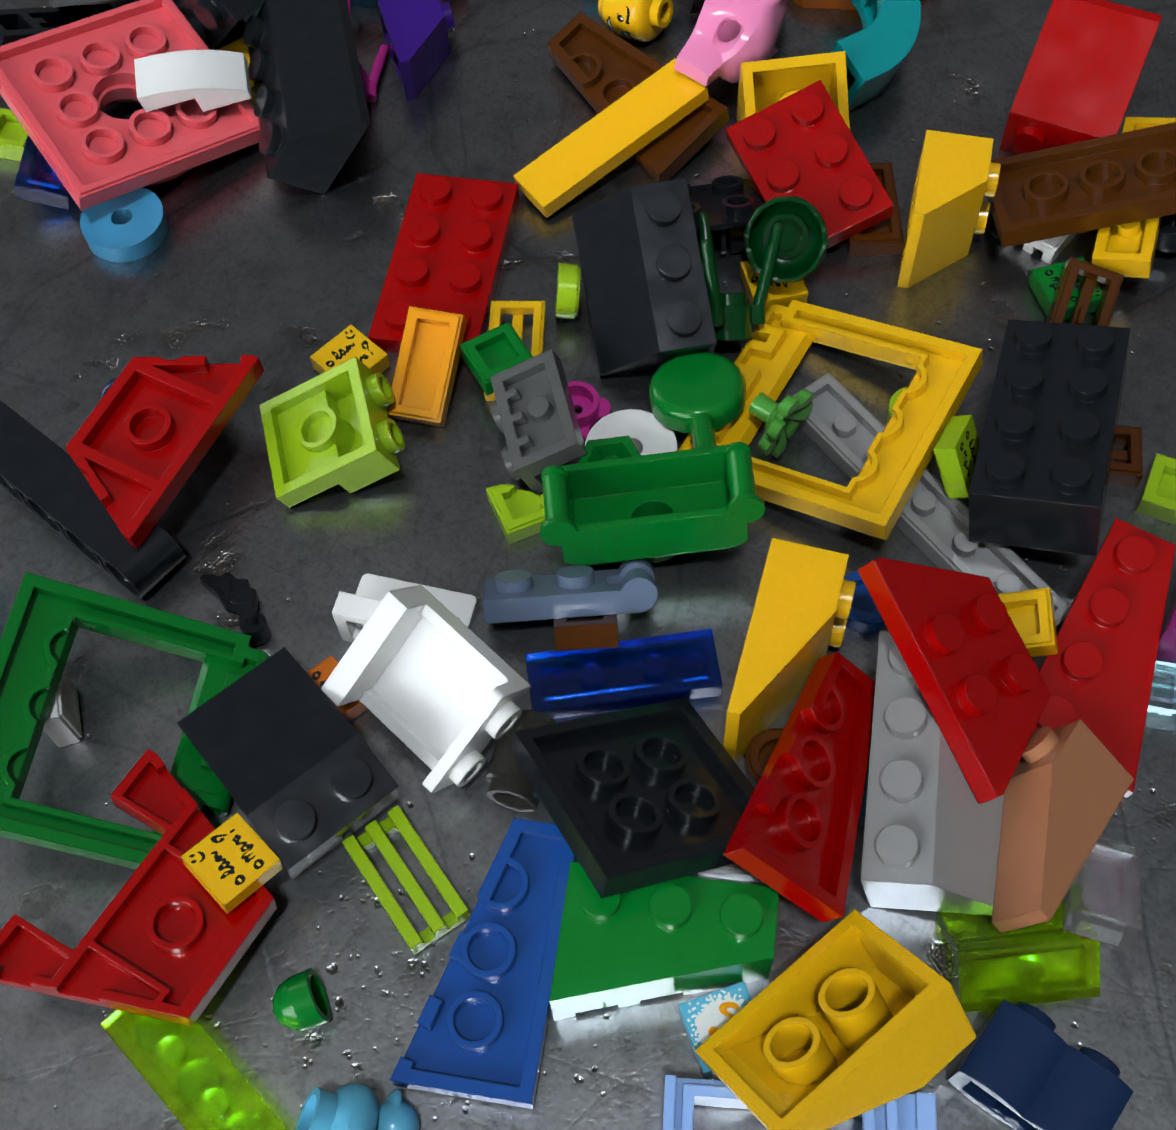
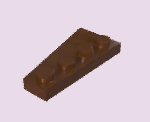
[547,12,729,182]

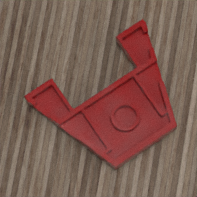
[0,749,277,1026]

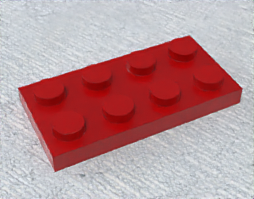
[368,173,520,362]

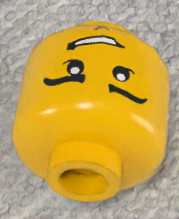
[598,0,673,42]

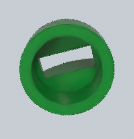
[272,968,331,1031]

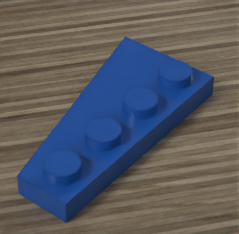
[389,818,577,1109]

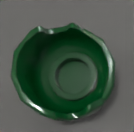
[744,196,829,283]

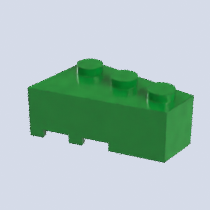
[549,861,779,1021]

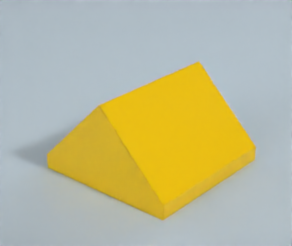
[736,51,850,129]

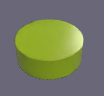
[555,263,581,319]

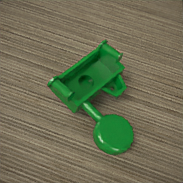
[540,352,765,565]

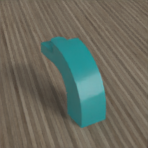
[830,0,921,110]

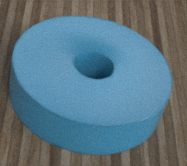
[80,187,169,263]

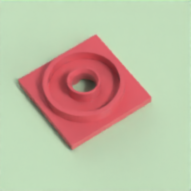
[0,0,261,211]

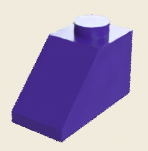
[377,0,455,101]

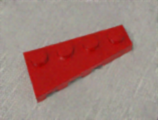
[1034,518,1176,798]
[723,651,875,922]

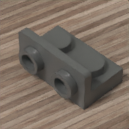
[490,349,587,494]

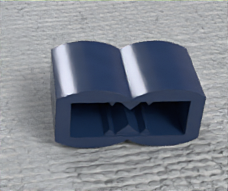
[948,1000,1134,1130]

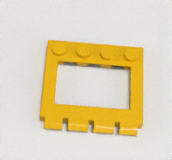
[678,300,983,540]

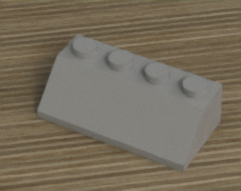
[861,630,1004,916]

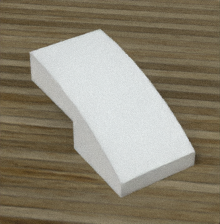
[134,50,252,112]

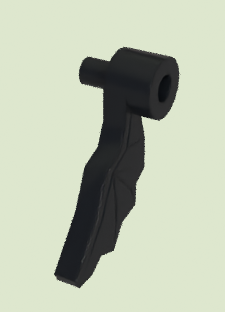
[200,572,270,646]

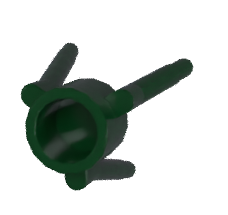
[698,212,784,340]

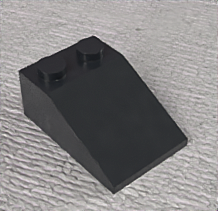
[177,647,399,880]

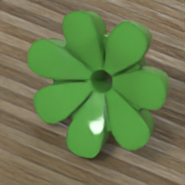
[749,389,815,458]

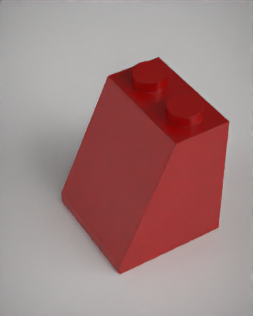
[999,0,1163,155]

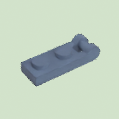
[482,559,658,624]

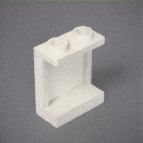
[321,585,531,793]

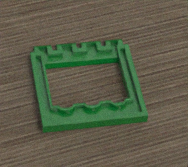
[0,572,270,869]

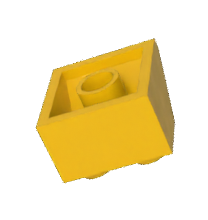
[897,130,1001,289]

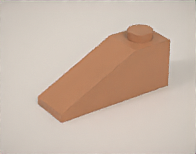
[992,719,1134,933]

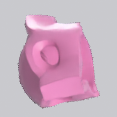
[674,0,788,87]

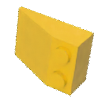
[723,538,856,763]
[695,909,977,1130]

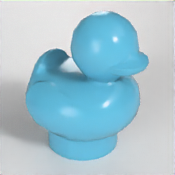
[295,1082,420,1130]

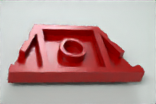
[65,355,264,549]
[858,557,1051,804]

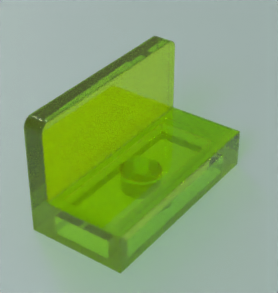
[937,893,1100,1012]

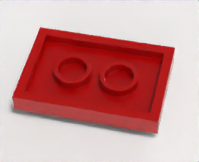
[725,80,894,249]

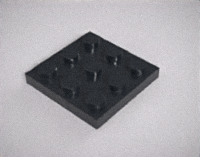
[510,697,755,899]

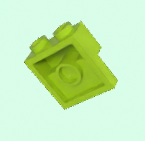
[259,356,405,508]

